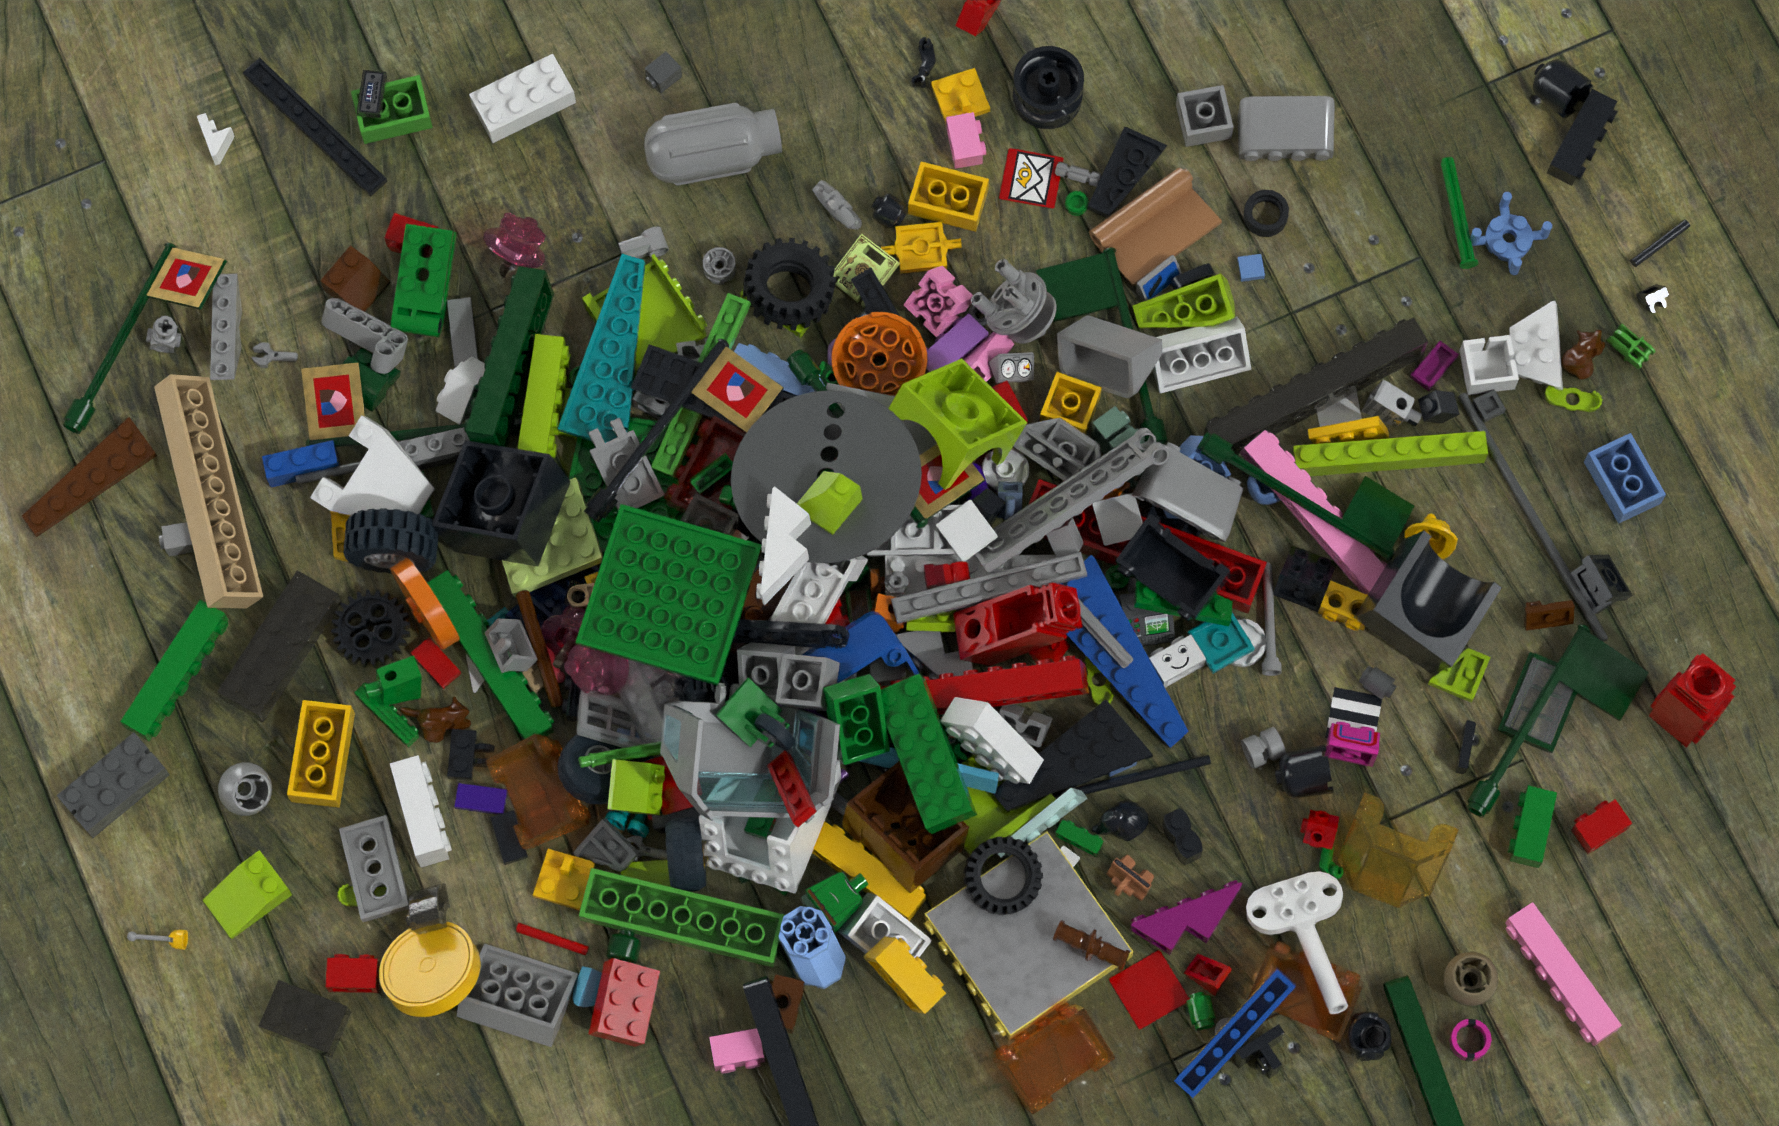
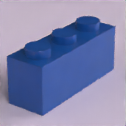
[262,440,340,488]

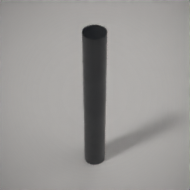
[1630,219,1690,267]

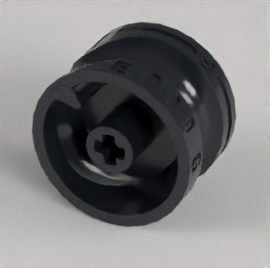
[1013,46,1084,129]

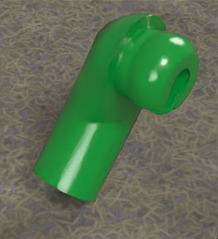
[1319,847,1344,880]

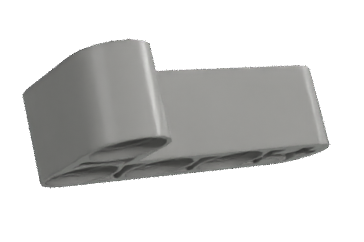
[321,298,408,374]

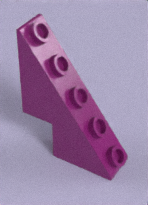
[1130,880,1243,955]

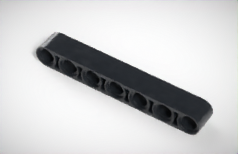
[743,976,819,1126]

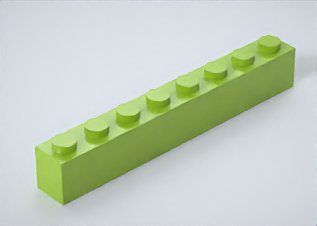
[1291,431,1488,476]

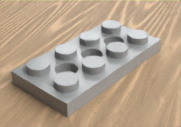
[339,815,411,922]

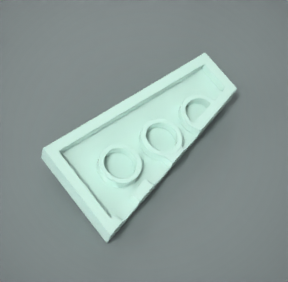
[998,788,1088,858]

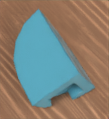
[573,966,602,1007]

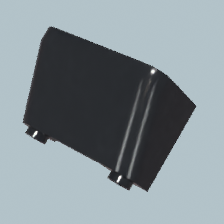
[1116,513,1230,621]

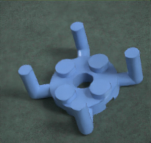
[1470,192,1552,275]

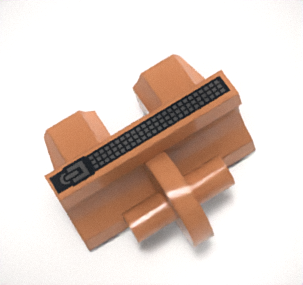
[1106,855,1154,901]

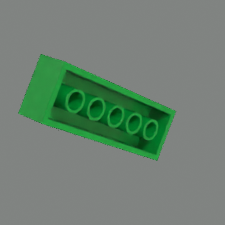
[881,673,977,834]

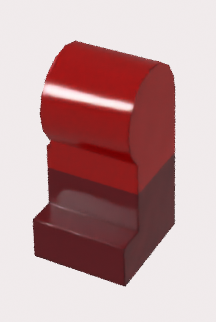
[924,562,971,590]

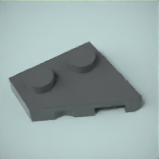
[573,819,640,872]

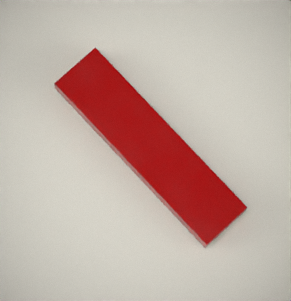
[767,750,817,827]

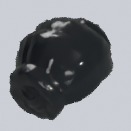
[1348,1012,1392,1061]

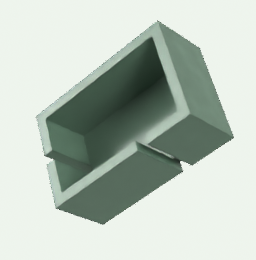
[1090,406,1145,491]

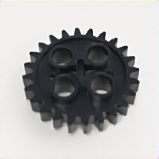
[331,589,411,668]

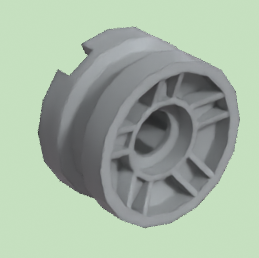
[703,247,736,285]

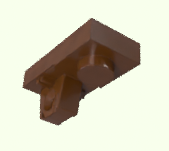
[1524,600,1575,631]

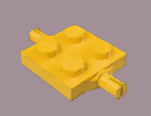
[881,222,962,274]

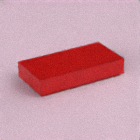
[411,637,462,689]

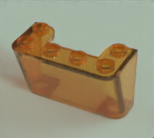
[485,734,591,850]
[1248,941,1364,1043]
[992,1002,1115,1115]

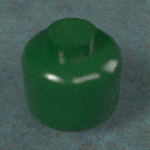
[606,930,641,964]

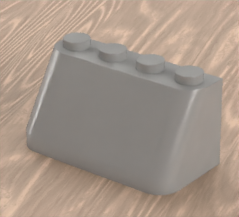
[1237,96,1335,161]
[1057,315,1162,398]

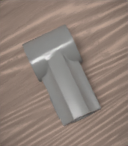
[618,227,669,259]

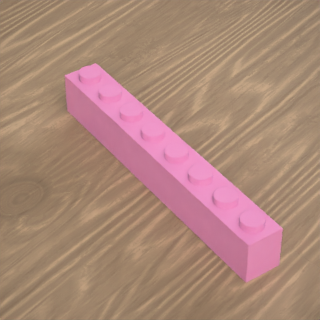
[1239,430,1387,595]

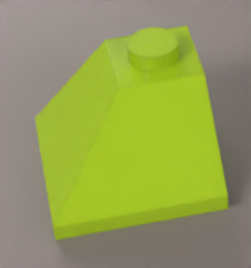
[797,471,863,535]

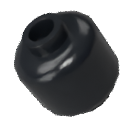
[871,193,907,228]

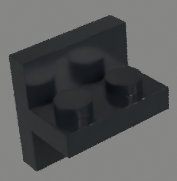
[1571,554,1633,614]
[1233,1024,1285,1079]

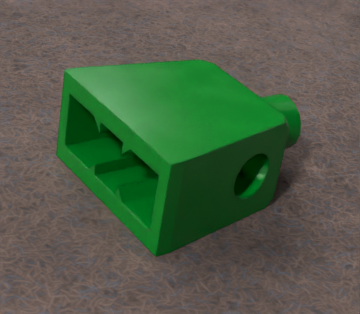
[364,656,422,705]

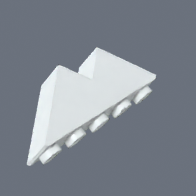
[756,486,811,605]

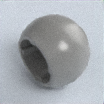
[218,762,272,816]

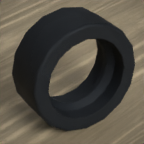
[1243,189,1289,237]

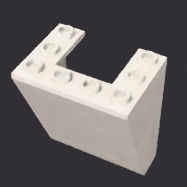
[699,759,841,894]

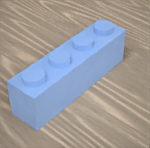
[734,343,825,397]

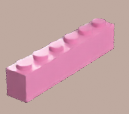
[1505,902,1622,1046]

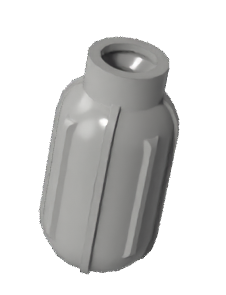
[644,103,782,185]

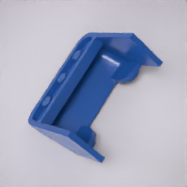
[802,611,919,716]

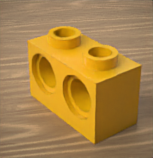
[1318,581,1367,631]

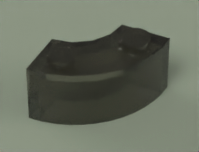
[406,883,450,935]

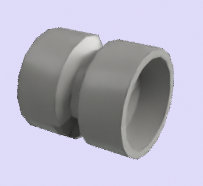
[1241,727,1286,769]

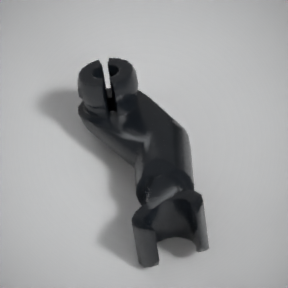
[911,37,936,88]

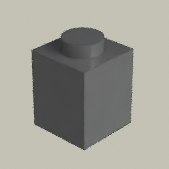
[645,51,682,93]

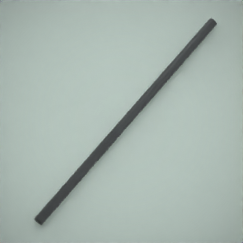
[1458,393,1609,642]

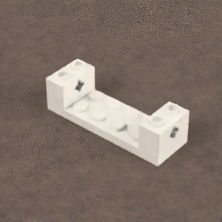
[770,556,868,655]

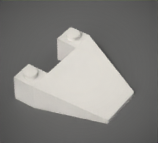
[310,415,435,516]

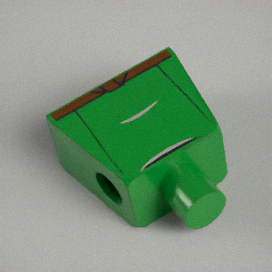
[806,872,869,932]

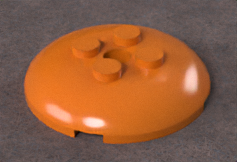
[832,312,927,396]

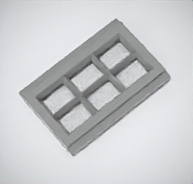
[577,688,664,757]

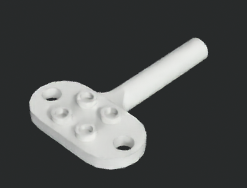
[1246,871,1348,1014]

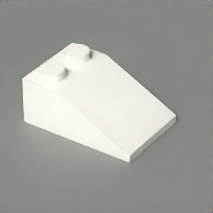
[838,892,932,958]

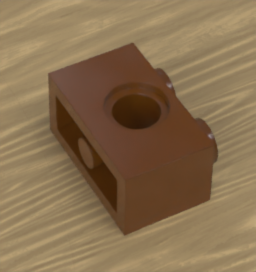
[769,974,805,1034]

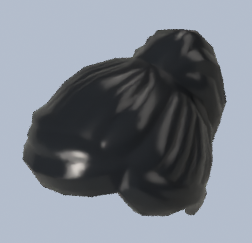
[1092,800,1149,841]

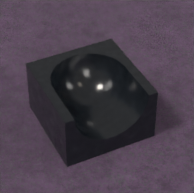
[432,441,571,567]
[1353,531,1502,674]

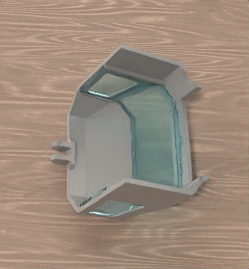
[660,683,840,823]

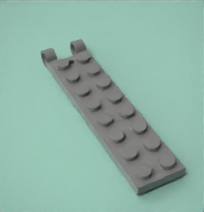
[974,428,1169,573]

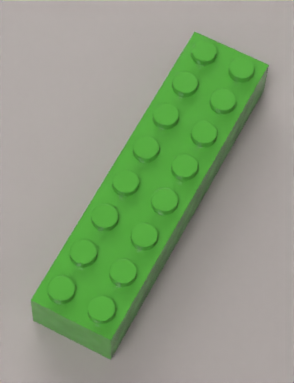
[579,868,785,967]

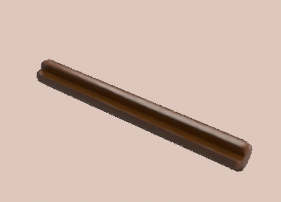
[516,590,563,708]

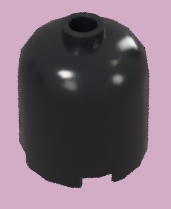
[1533,59,1593,118]
[1275,744,1334,798]

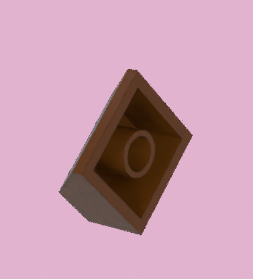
[320,245,390,312]

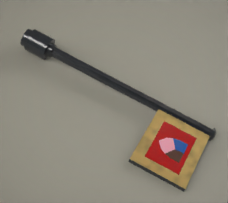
[583,338,784,523]

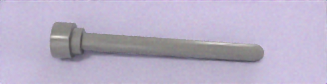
[1262,562,1282,676]

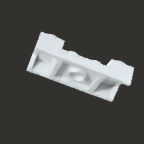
[867,505,962,557]

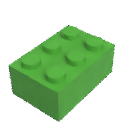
[351,75,433,144]

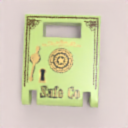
[833,234,900,308]

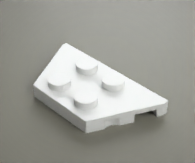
[1509,301,1563,390]

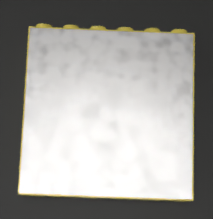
[923,832,1133,1040]

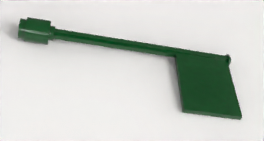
[1036,247,1168,445]
[1197,432,1415,561]
[1466,624,1649,818]

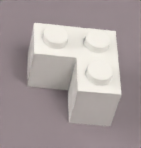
[436,357,485,425]

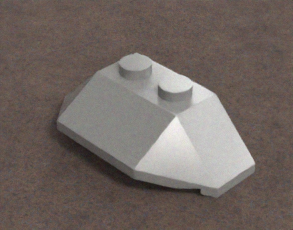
[1014,418,1101,481]

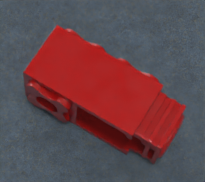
[953,582,1083,666]
[1649,653,1736,748]

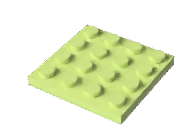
[502,477,603,598]

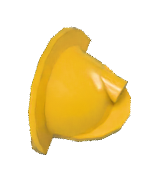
[1405,513,1458,560]

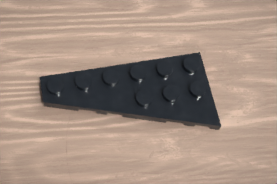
[992,699,1153,812]

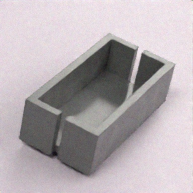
[57,732,170,838]

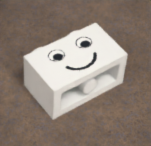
[1149,635,1206,687]

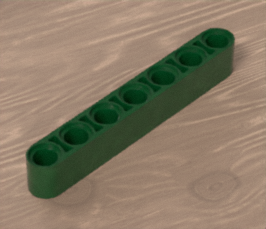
[1383,975,1464,1126]

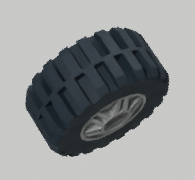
[343,508,439,574]

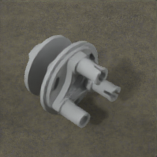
[971,259,1057,344]

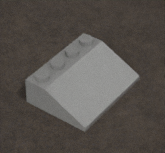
[457,944,578,1047]

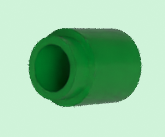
[1186,992,1216,1031]

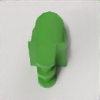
[1606,324,1656,369]

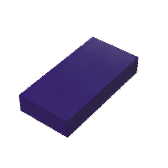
[454,783,508,815]

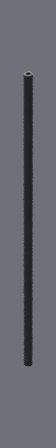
[861,755,1211,848]

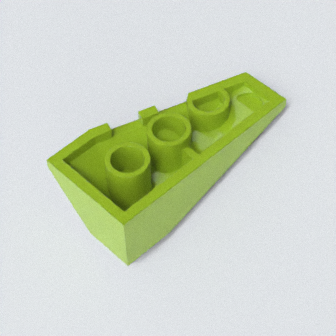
[1132,273,1235,329]

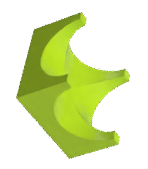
[888,358,1028,490]

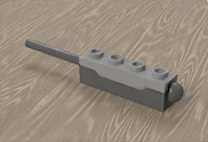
[296,427,469,485]

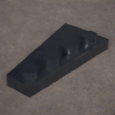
[1087,127,1167,218]

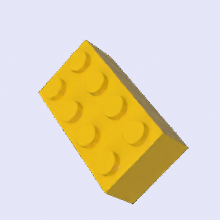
[287,700,355,808]

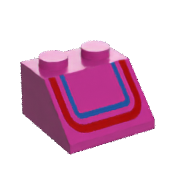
[1324,722,1380,767]

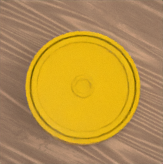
[379,921,481,1017]

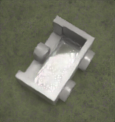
[485,618,538,673]

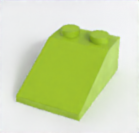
[203,850,292,939]

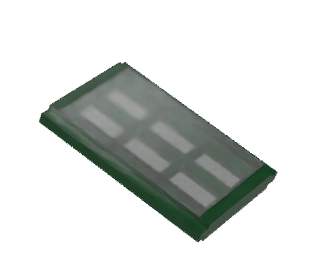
[1497,652,1577,753]

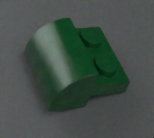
[343,347,401,412]

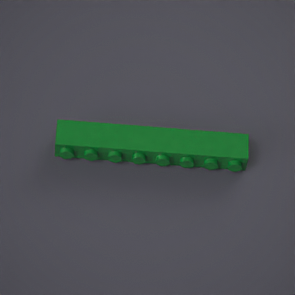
[427,570,554,748]

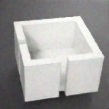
[1459,335,1519,395]

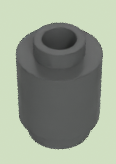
[1359,666,1397,700]

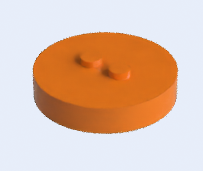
[390,557,460,650]

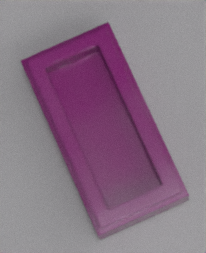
[1410,341,1459,392]

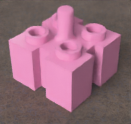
[904,266,973,337]

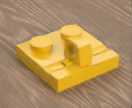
[931,68,990,124]
[533,849,596,910]

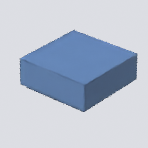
[1237,254,1265,282]

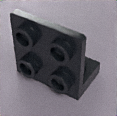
[1273,546,1337,612]

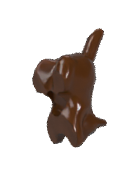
[1561,330,1605,380]
[400,696,471,743]

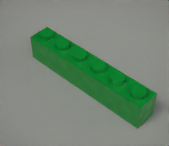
[120,599,228,742]

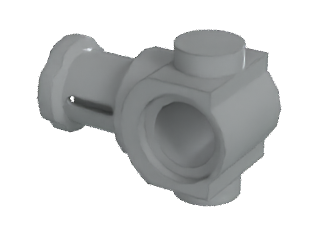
[146,316,182,353]

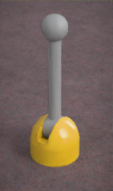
[127,929,188,950]

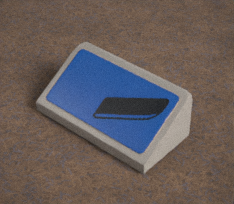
[1136,255,1182,301]

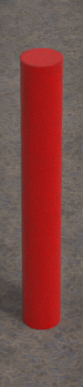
[516,923,589,956]

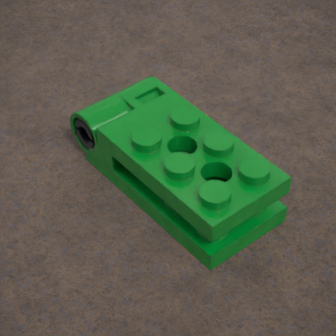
[391,224,457,338]

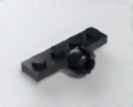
[851,267,900,319]

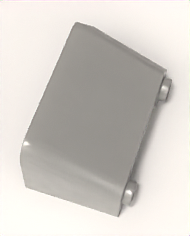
[1132,442,1243,542]

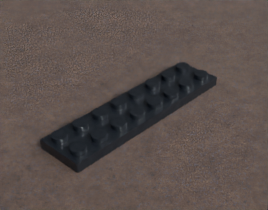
[631,344,795,430]

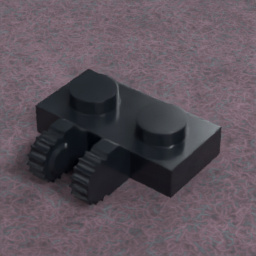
[447,729,495,780]

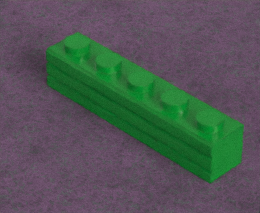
[354,682,419,748]

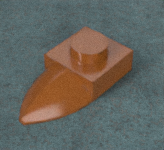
[869,568,885,600]

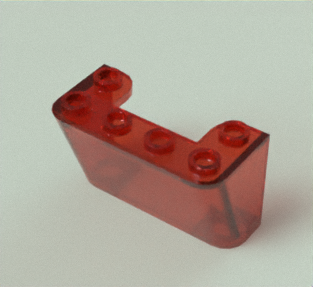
[663,416,746,529]

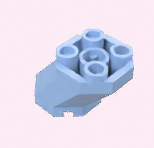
[779,906,846,989]

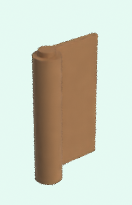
[1089,168,1222,286]

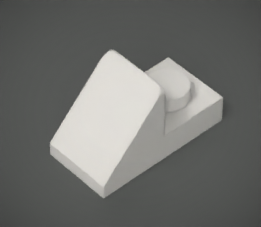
[197,113,234,166]

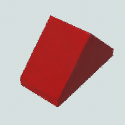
[1184,954,1232,996]

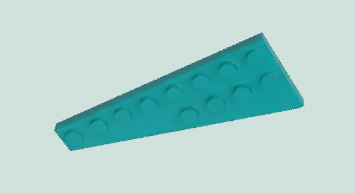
[558,254,645,443]

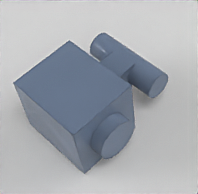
[997,481,1023,521]

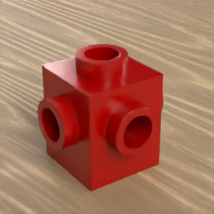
[1300,810,1339,850]

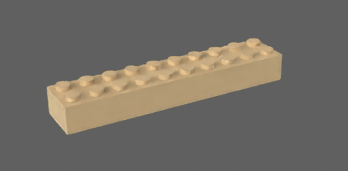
[154,374,263,609]

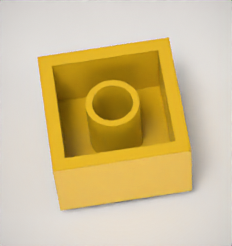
[1039,372,1102,435]

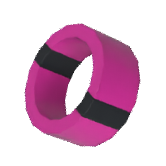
[1449,1019,1492,1062]

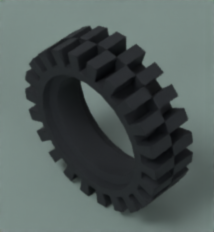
[963,836,1043,915]

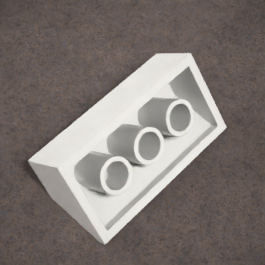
[1152,317,1251,393]

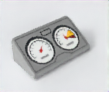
[989,352,1034,383]

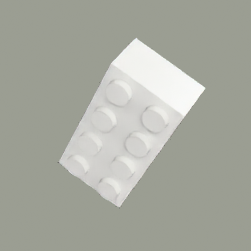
[469,54,576,143]
[940,697,1044,784]
[390,755,452,867]

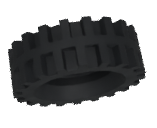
[743,238,836,331]

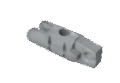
[812,180,862,230]

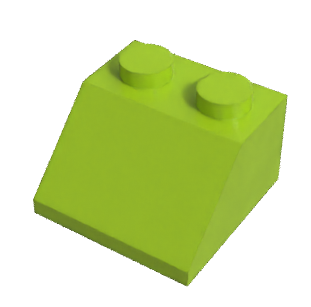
[607,759,665,815]

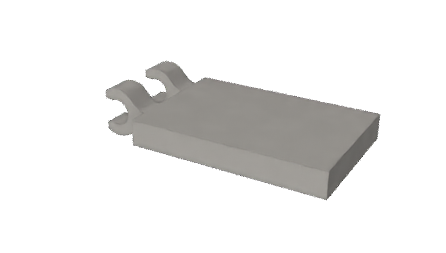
[588,418,665,511]

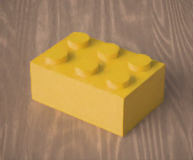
[908,161,989,232]
[863,936,946,1014]

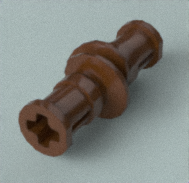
[1053,920,1130,971]

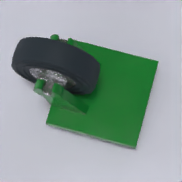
[716,678,795,751]

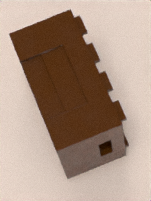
[842,761,969,893]

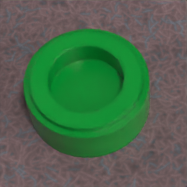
[1065,191,1089,216]

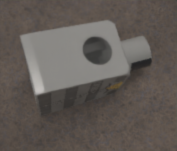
[1362,379,1422,427]

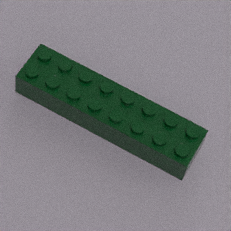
[464,266,554,447]

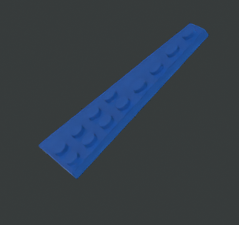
[1060,555,1189,748]

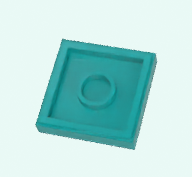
[1187,613,1255,674]

